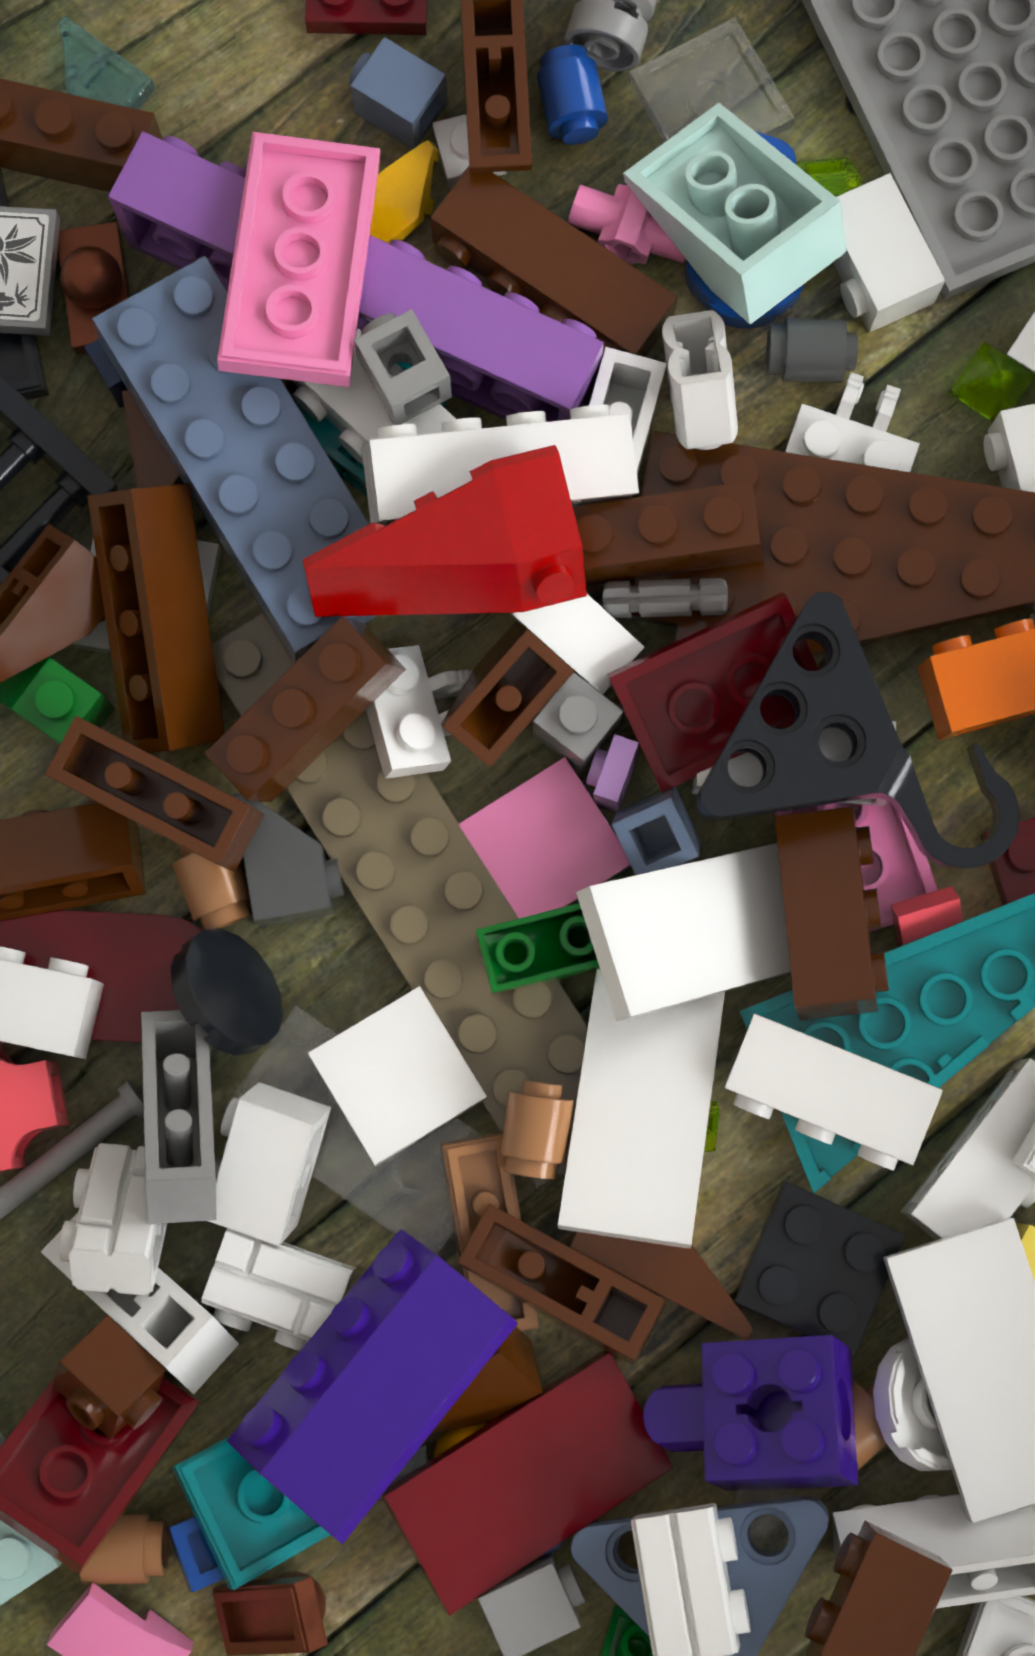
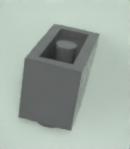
[233,793,344,927]

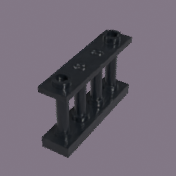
[0,376,117,586]

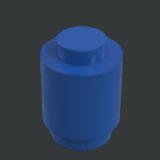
[537,45,608,145]

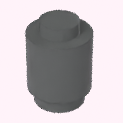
[766,318,858,383]

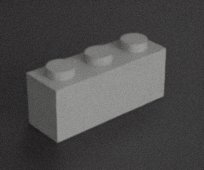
[141,1010,216,1224]

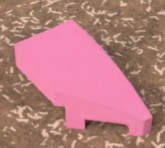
[47,1582,194,1656]

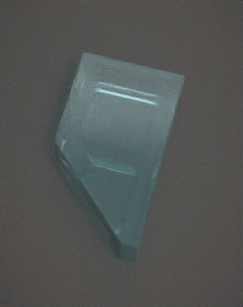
[59,16,155,109]

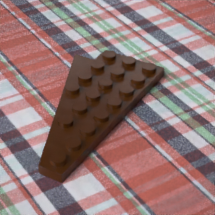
[626,431,1035,656]

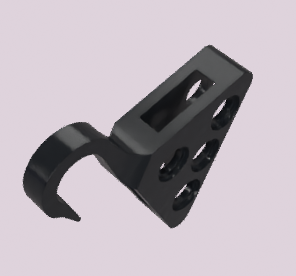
[696,592,1020,870]

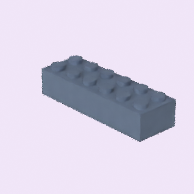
[92,256,379,664]

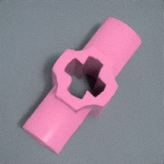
[568,184,685,265]

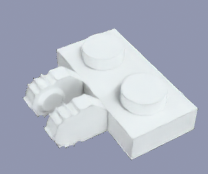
[785,372,920,472]
[366,645,472,779]

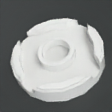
[873,1337,952,1471]

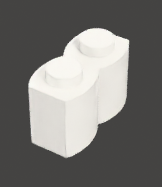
[662,310,738,450]

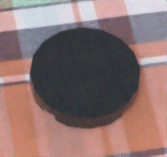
[170,929,283,1056]

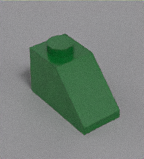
[0,657,115,746]

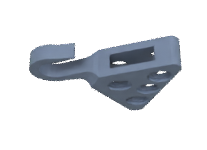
[571,1495,829,1656]

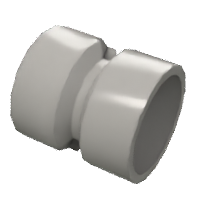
[563,0,658,72]

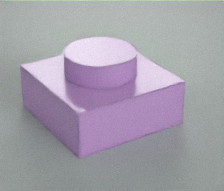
[586,734,639,812]

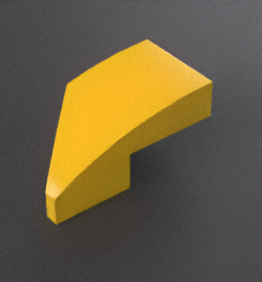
[370,140,439,244]

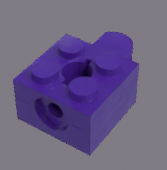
[643,1335,858,1491]

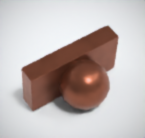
[58,222,130,355]
[213,1571,328,1655]

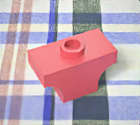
[0,1042,70,1173]

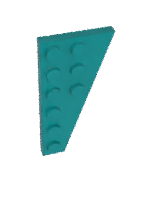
[740,893,1035,1193]

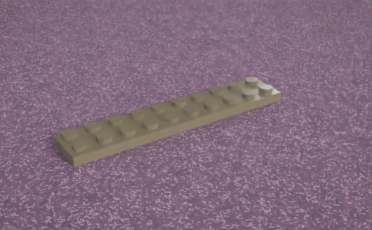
[212,612,588,1189]

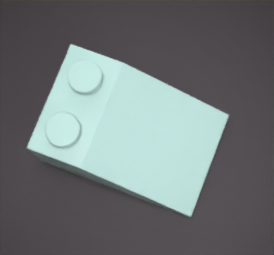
[623,103,846,324]

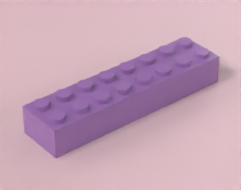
[108,131,604,422]

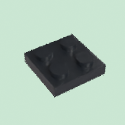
[732,1181,906,1357]

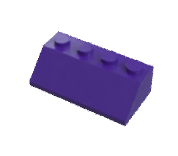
[227,1228,518,1544]

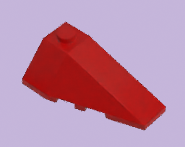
[302,445,587,617]

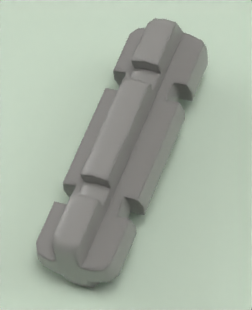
[603,578,728,618]

